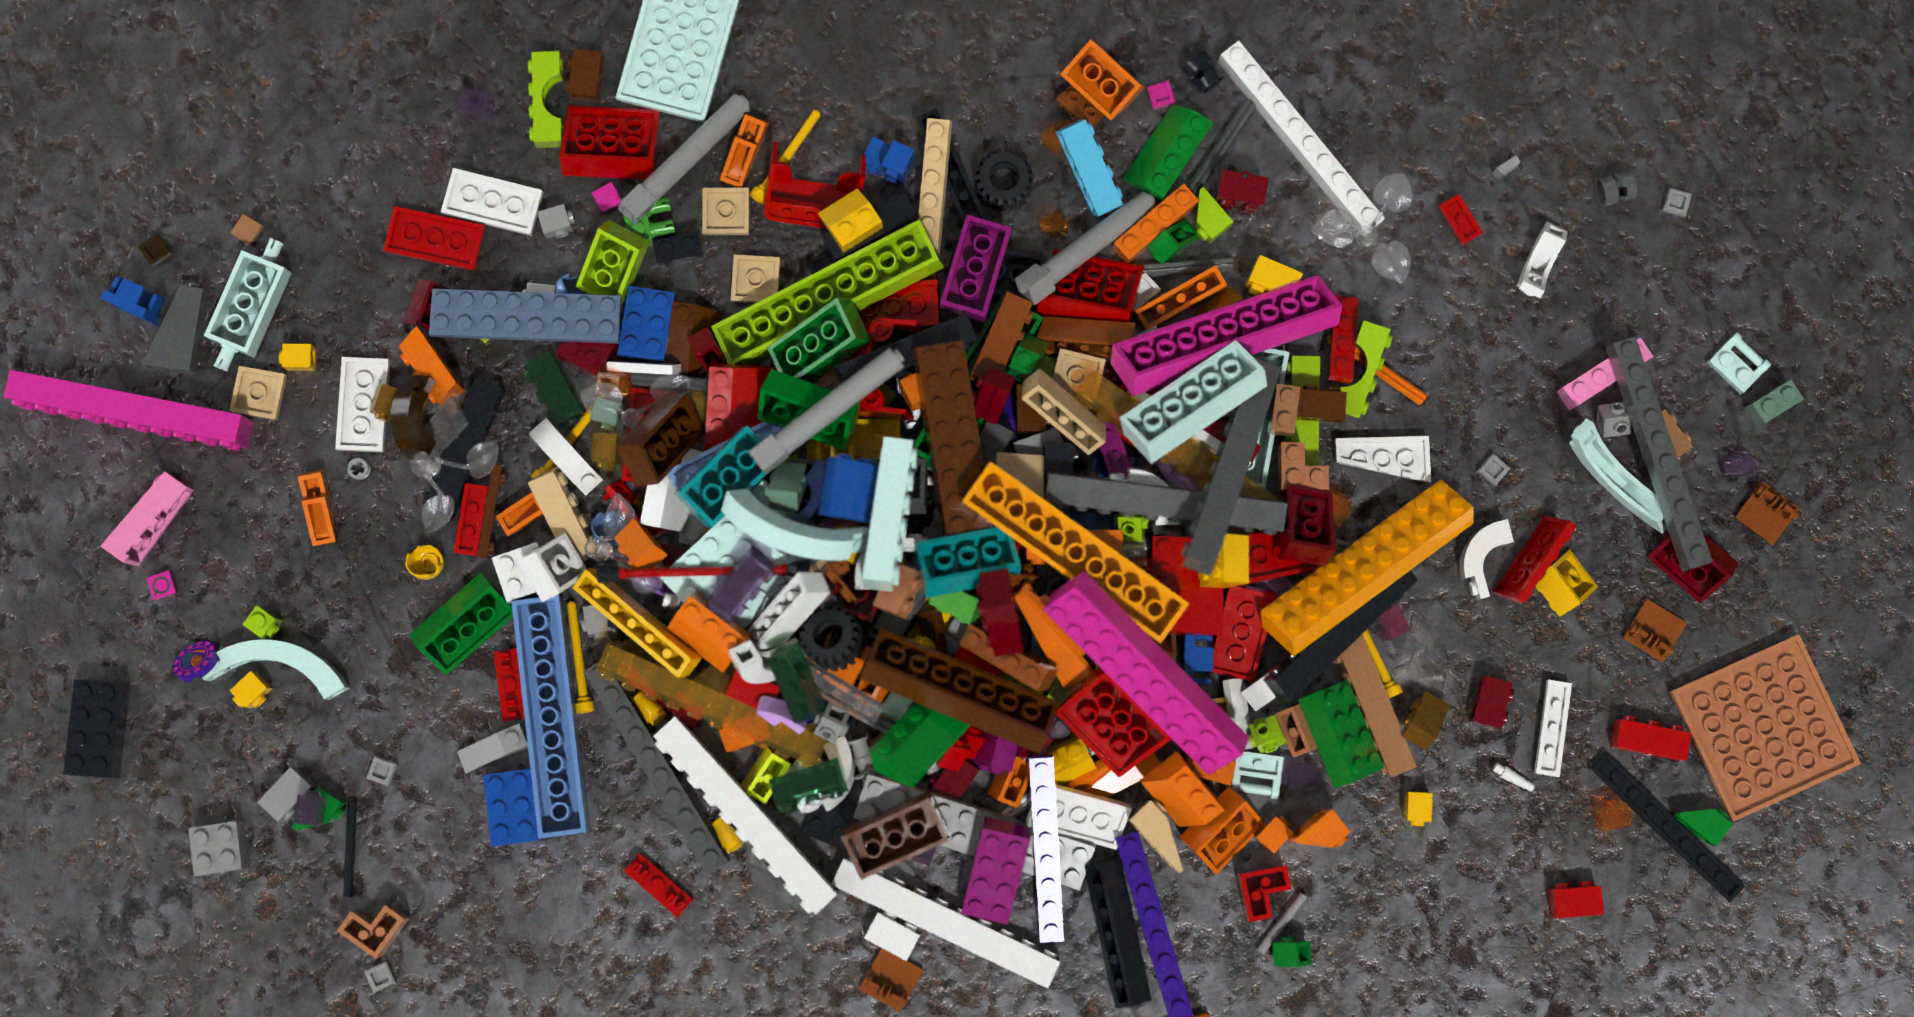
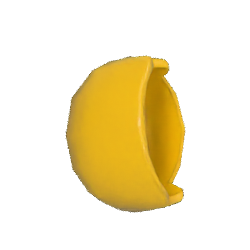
[405,545,445,580]

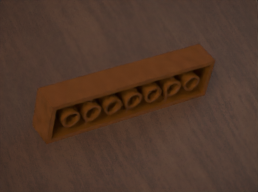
[912,340,994,537]
[860,628,1059,754]

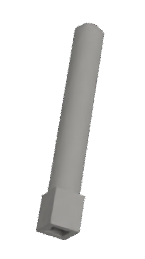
[618,94,750,225]
[1015,192,1156,305]
[749,348,905,474]

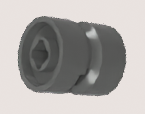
[1595,169,1637,207]

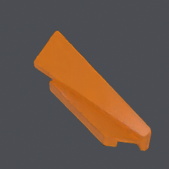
[1014,582,1094,689]
[1063,753,1161,798]

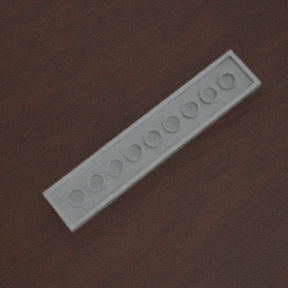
[853,771,1095,890]

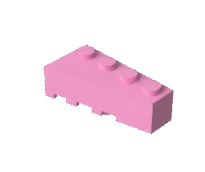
[100,471,194,566]

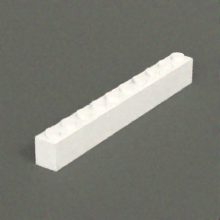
[1218,41,1385,239]
[831,858,1060,988]

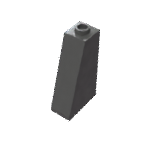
[143,283,210,375]

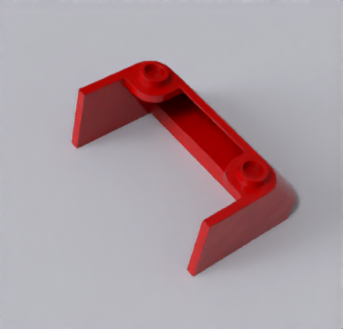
[764,141,866,229]
[850,318,925,421]

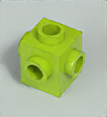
[1114,511,1149,542]
[1248,715,1287,753]

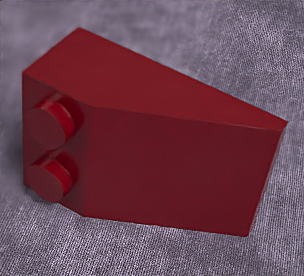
[1279,484,1336,566]

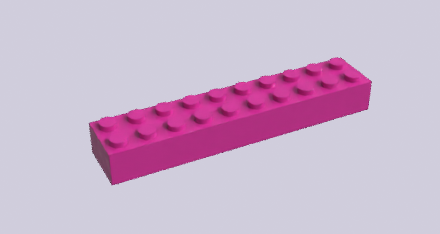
[1111,275,1343,396]
[3,370,254,451]
[1043,571,1249,775]

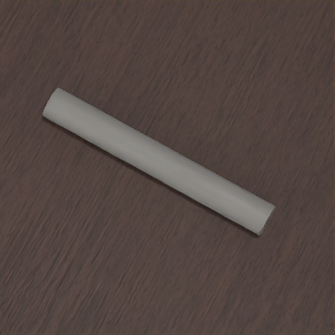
[1257,892,1307,955]

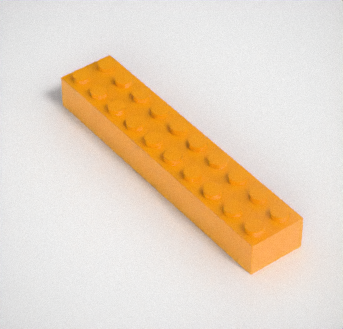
[962,461,1189,643]
[1261,479,1474,656]

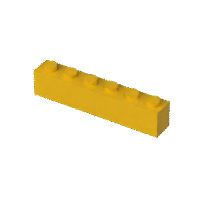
[573,568,702,678]

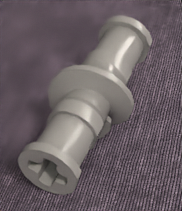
[848,735,880,786]

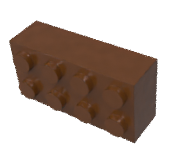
[617,392,705,486]
[841,791,949,880]

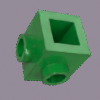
[1272,936,1312,967]

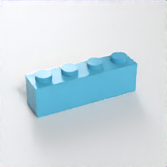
[1055,119,1123,217]

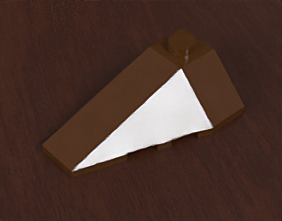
[662,301,722,394]

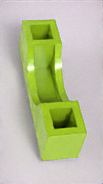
[528,51,564,148]
[1340,320,1393,418]

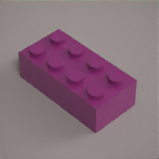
[940,215,1012,322]
[961,816,1031,925]

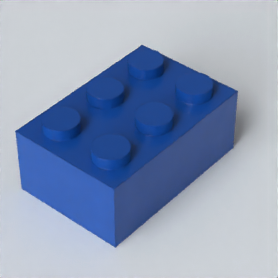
[617,286,677,363]
[483,769,543,847]

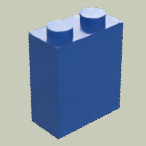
[818,454,879,523]

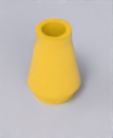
[632,691,667,726]
[712,817,743,854]

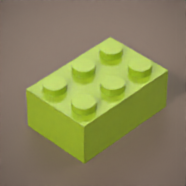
[576,220,650,304]

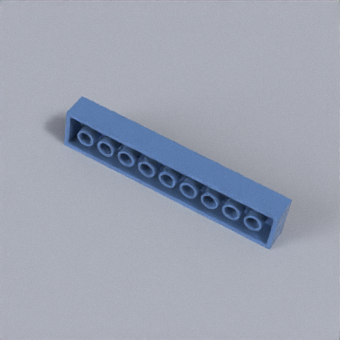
[511,595,590,839]

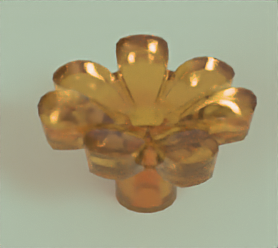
[1039,211,1069,238]

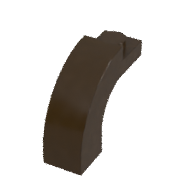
[390,375,436,461]

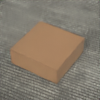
[230,214,264,246]

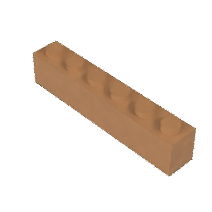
[1335,634,1417,778]

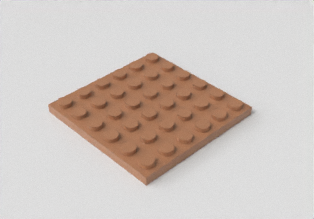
[1669,634,1861,822]

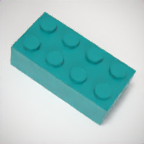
[675,426,766,528]
[915,527,1021,598]

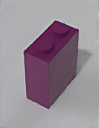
[969,731,1018,775]

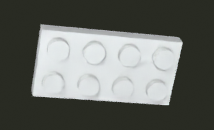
[441,168,544,236]
[335,357,390,453]
[1026,784,1132,849]

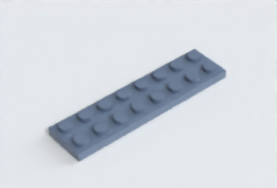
[429,289,622,344]

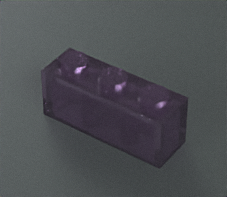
[706,545,775,623]

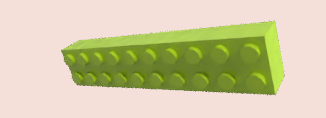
[711,219,944,365]

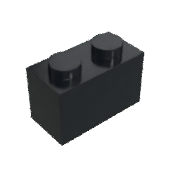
[652,232,705,269]

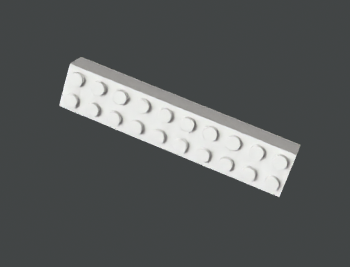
[654,717,839,915]

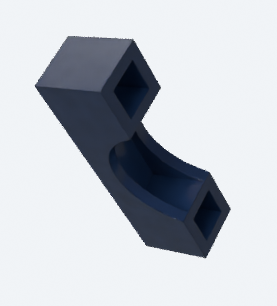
[774,459,827,557]

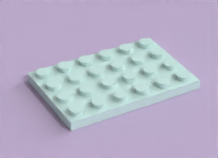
[615,0,740,123]
[660,479,818,629]

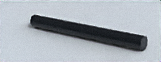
[343,801,357,898]

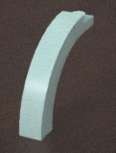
[1569,418,1667,534]
[721,489,870,561]
[202,640,350,700]

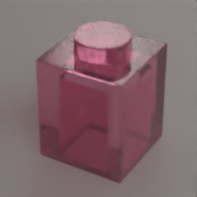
[1376,605,1411,641]

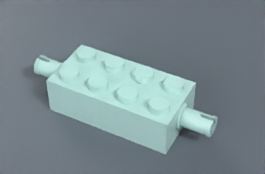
[204,238,292,372]

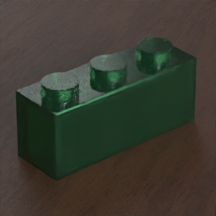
[524,351,584,428]
[767,642,826,724]
[769,758,849,814]

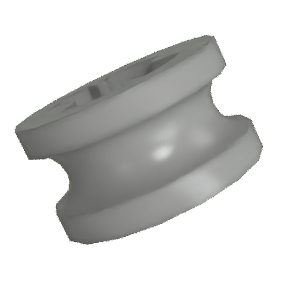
[347,458,371,480]

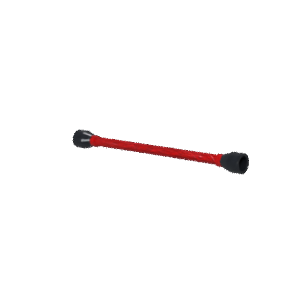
[597,560,810,583]

